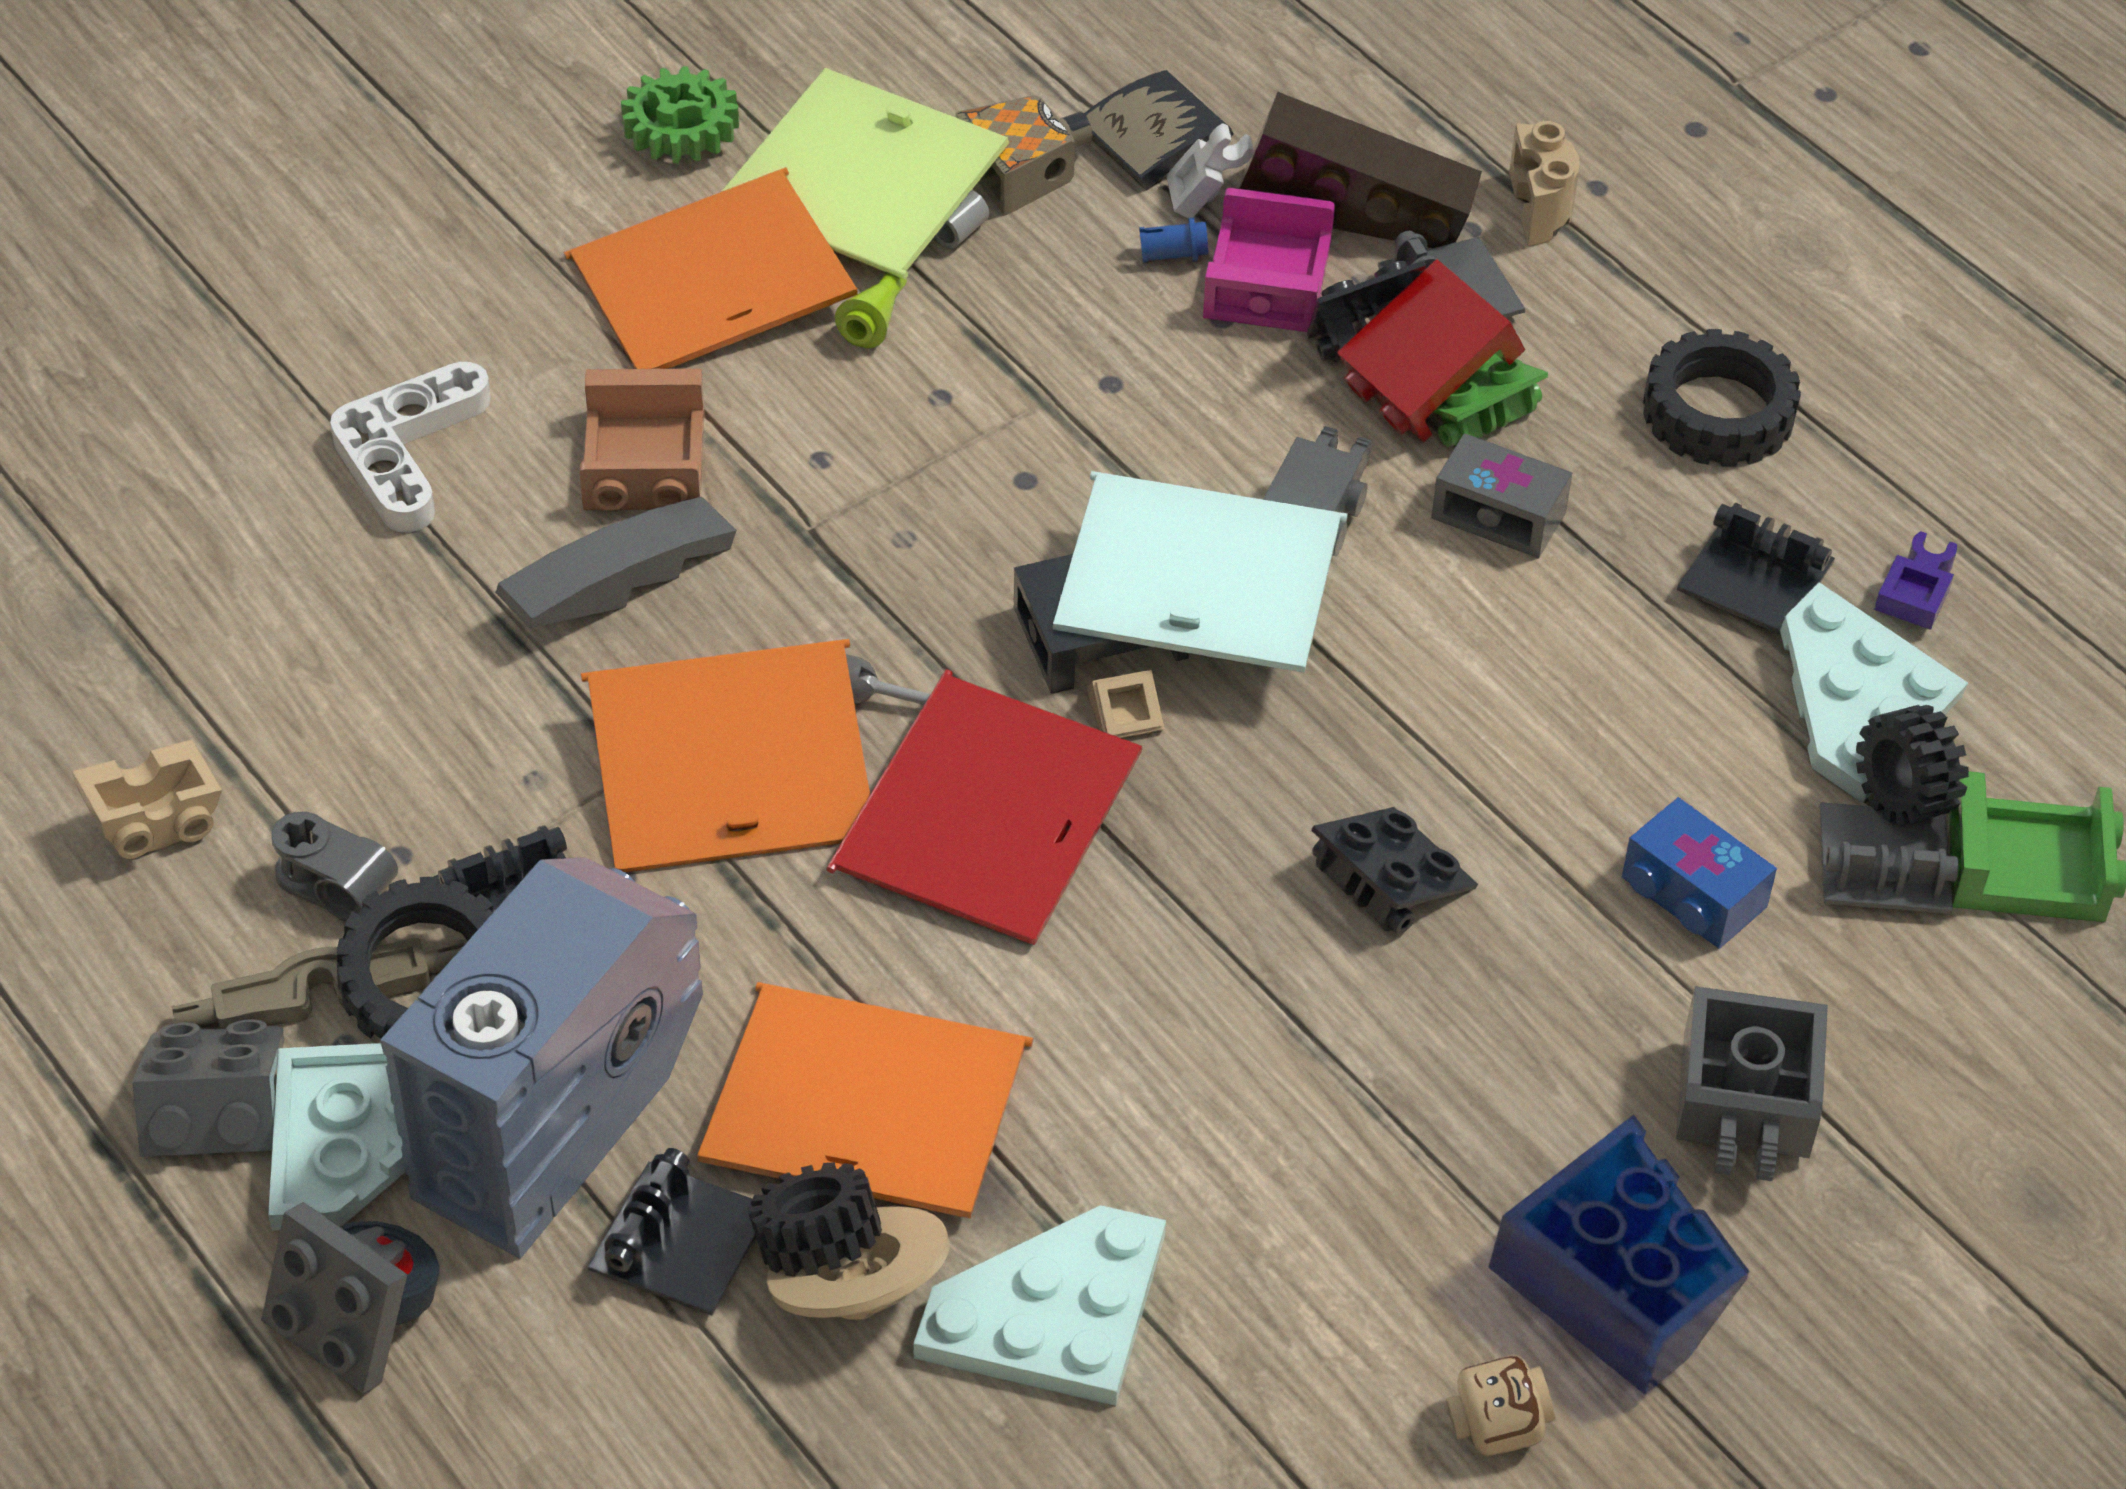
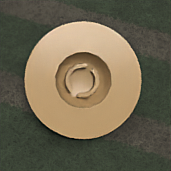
[767,1207,950,1320]

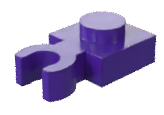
[1874,531,1957,630]

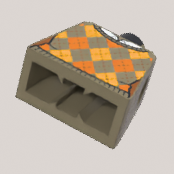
[956,95,1093,215]

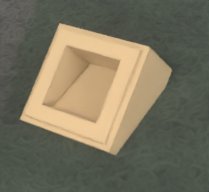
[1086,670,1165,738]

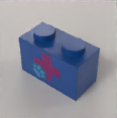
[1622,797,1777,949]

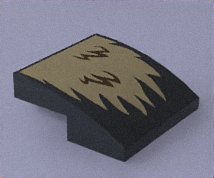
[1084,70,1234,191]

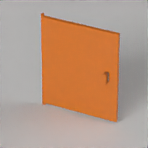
[564,167,858,369]
[581,639,870,873]
[697,982,1034,1219]

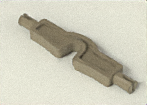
[171,938,464,1028]

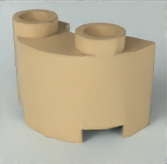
[1509,121,1579,246]
[72,740,222,859]

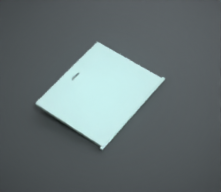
[1053,471,1347,673]

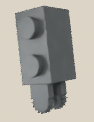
[1263,426,1372,557]

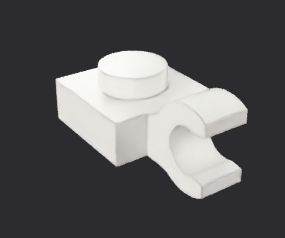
[1166,124,1254,218]

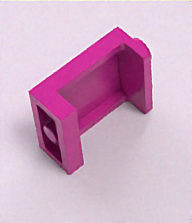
[1203,188,1335,332]

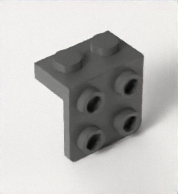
[132,1019,284,1157]

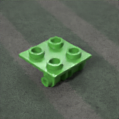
[1433,354,1548,447]

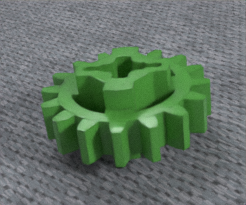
[621,66,739,163]

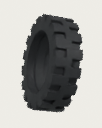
[1643,329,1801,467]
[337,876,493,1039]

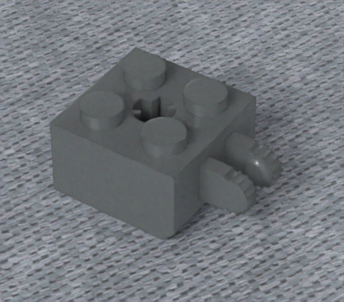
[1676,986,1828,1181]

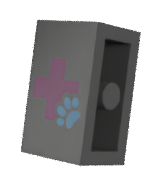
[1431,433,1573,558]

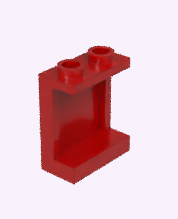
[1337,259,1526,442]

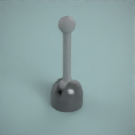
[846,654,930,705]

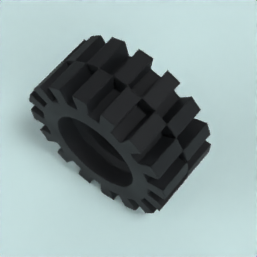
[1856,705,1969,825]
[748,1162,882,1276]

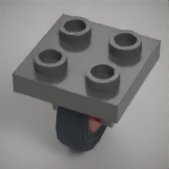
[261,1202,440,1394]

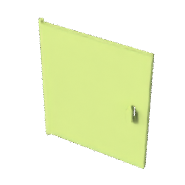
[713,68,1009,280]

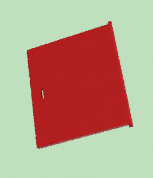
[826,669,1142,945]

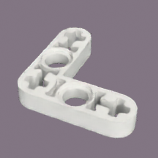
[330,362,491,533]

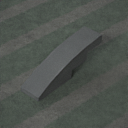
[495,497,737,628]

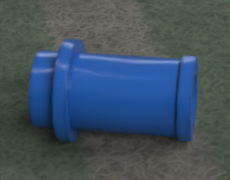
[1139,217,1209,263]

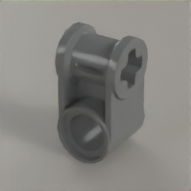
[271,811,398,921]

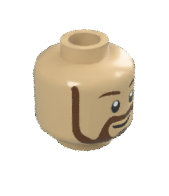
[1446,1355,1555,1457]

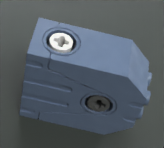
[381,857,703,1259]

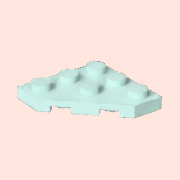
[1780,582,1968,803]
[268,1043,405,1231]
[914,1205,1166,1406]

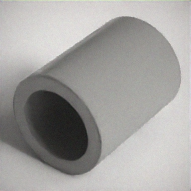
[934,190,989,248]

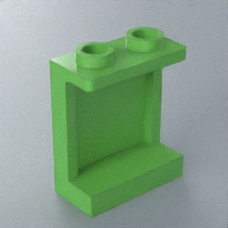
[1948,771,2126,922]

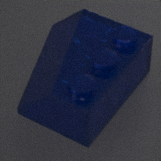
[1488,1114,1750,1395]

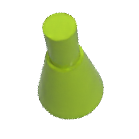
[835,273,907,349]

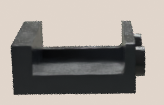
[1013,554,1189,694]

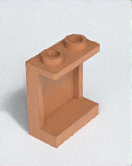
[579,368,705,510]

